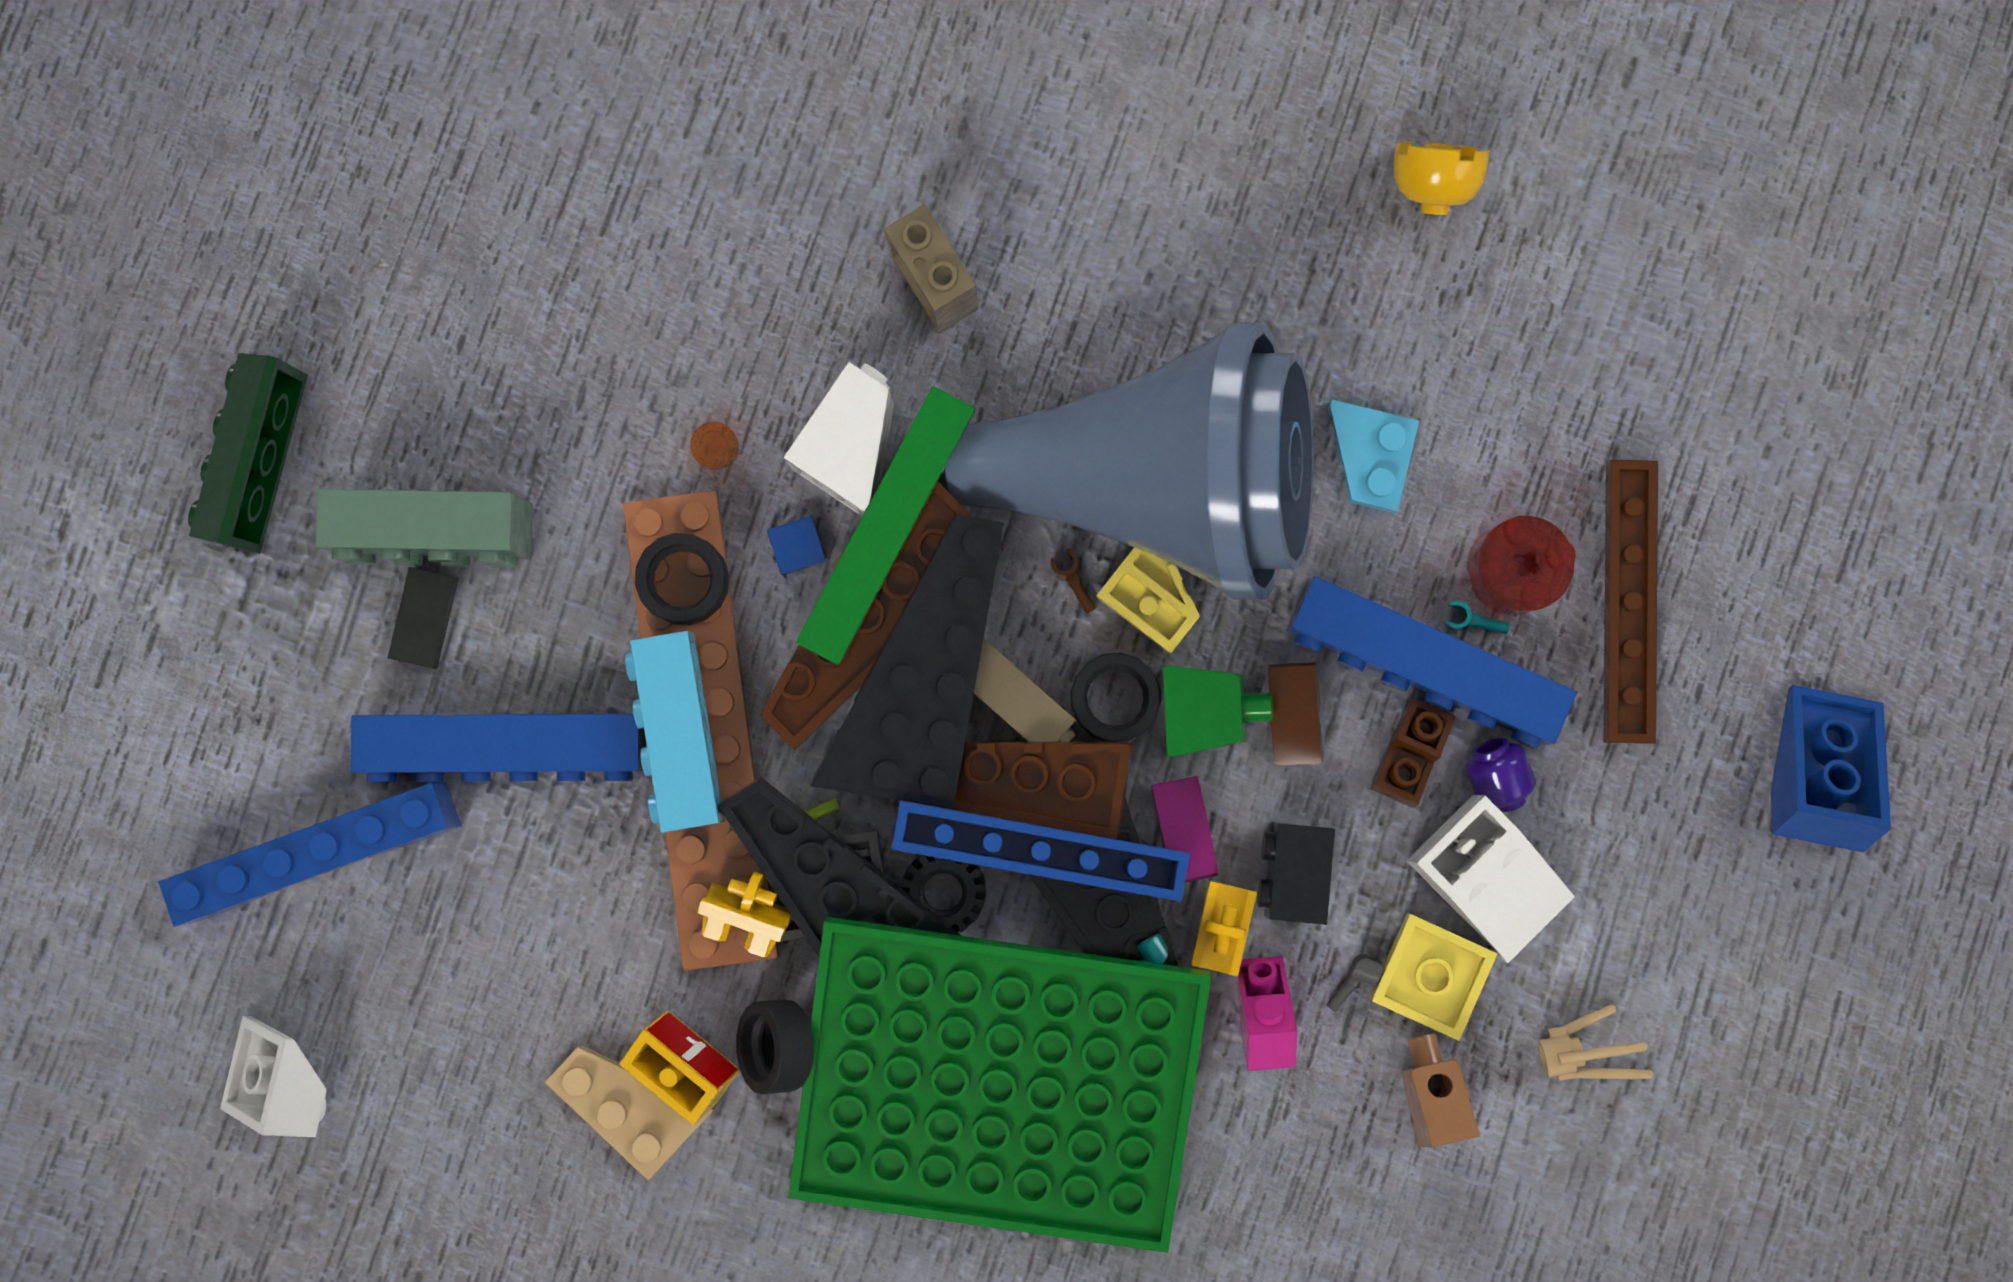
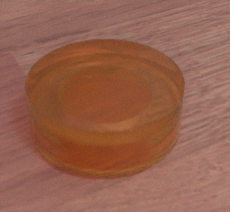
[690,422,739,470]

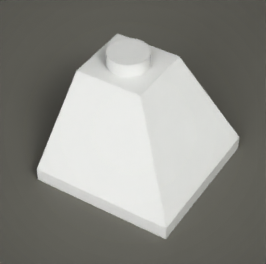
[220,1016,327,1137]

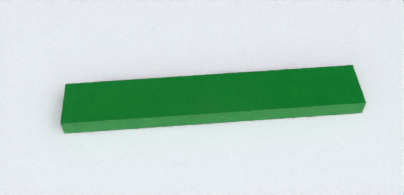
[795,386,976,666]

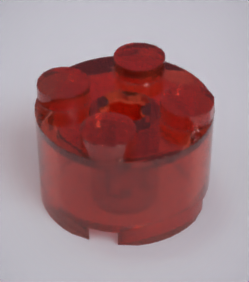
[1467,516,1576,614]

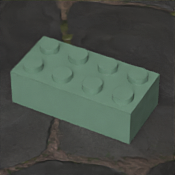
[315,489,533,568]

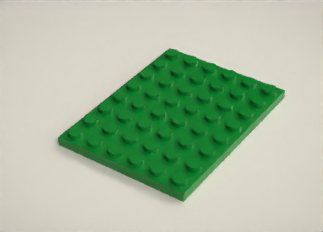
[788,917,1211,1253]

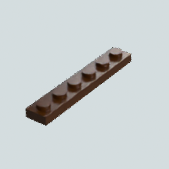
[1603,460,1658,744]

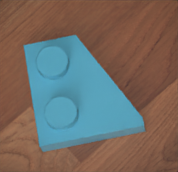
[1328,399,1419,513]

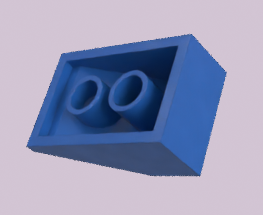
[1771,685,1891,852]

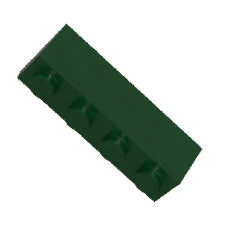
[188,353,308,554]

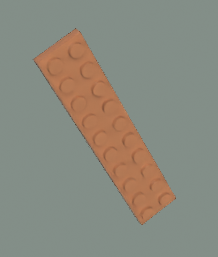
[623,490,779,971]

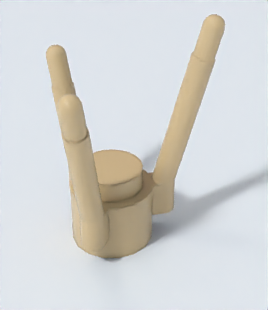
[1538,1004,1654,1081]

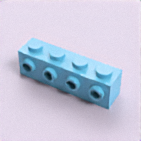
[625,631,725,833]

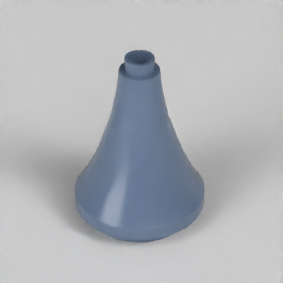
[938,322,1314,600]

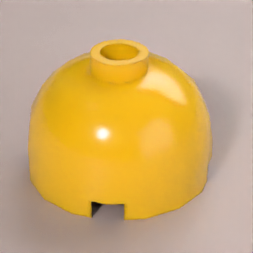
[1394,142,1490,215]

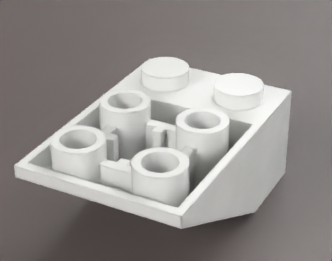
[1406,795,1575,963]

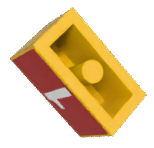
[619,1010,740,1125]

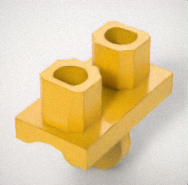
[697,872,792,958]
[1190,880,1257,977]

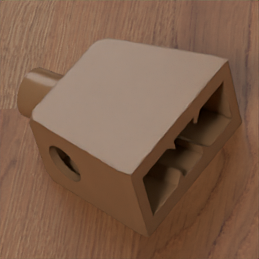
[1401,1033,1480,1147]

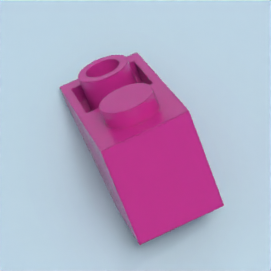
[1236,956,1297,1071]

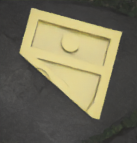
[1096,547,1200,654]

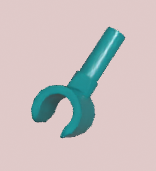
[1444,601,1510,634]
[1136,934,1168,964]

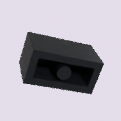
[1257,822,1335,925]

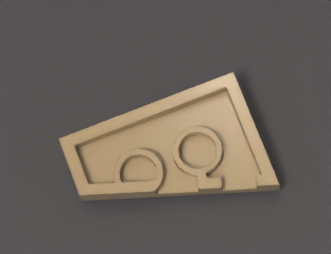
[545,1045,716,1181]

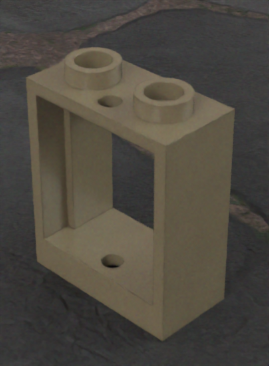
[884,204,978,334]

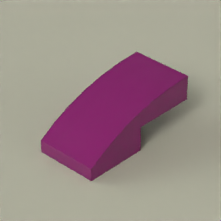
[1151,776,1218,882]

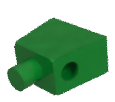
[1163,666,1274,757]

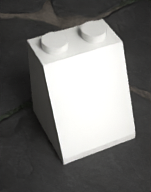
[783,362,894,517]

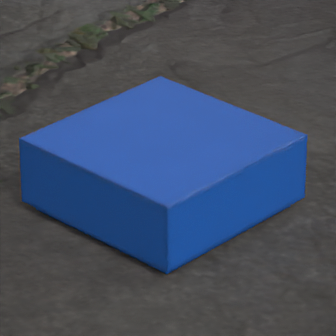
[767,515,827,576]

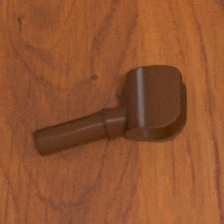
[1051,549,1096,614]

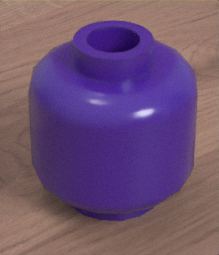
[1465,738,1536,812]

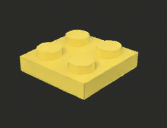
[1369,913,1497,1041]

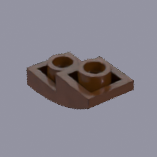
[1268,662,1324,766]
[1370,697,1456,808]

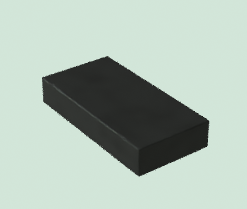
[387,567,459,669]

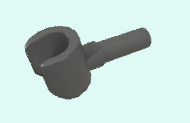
[1326,954,1384,1012]

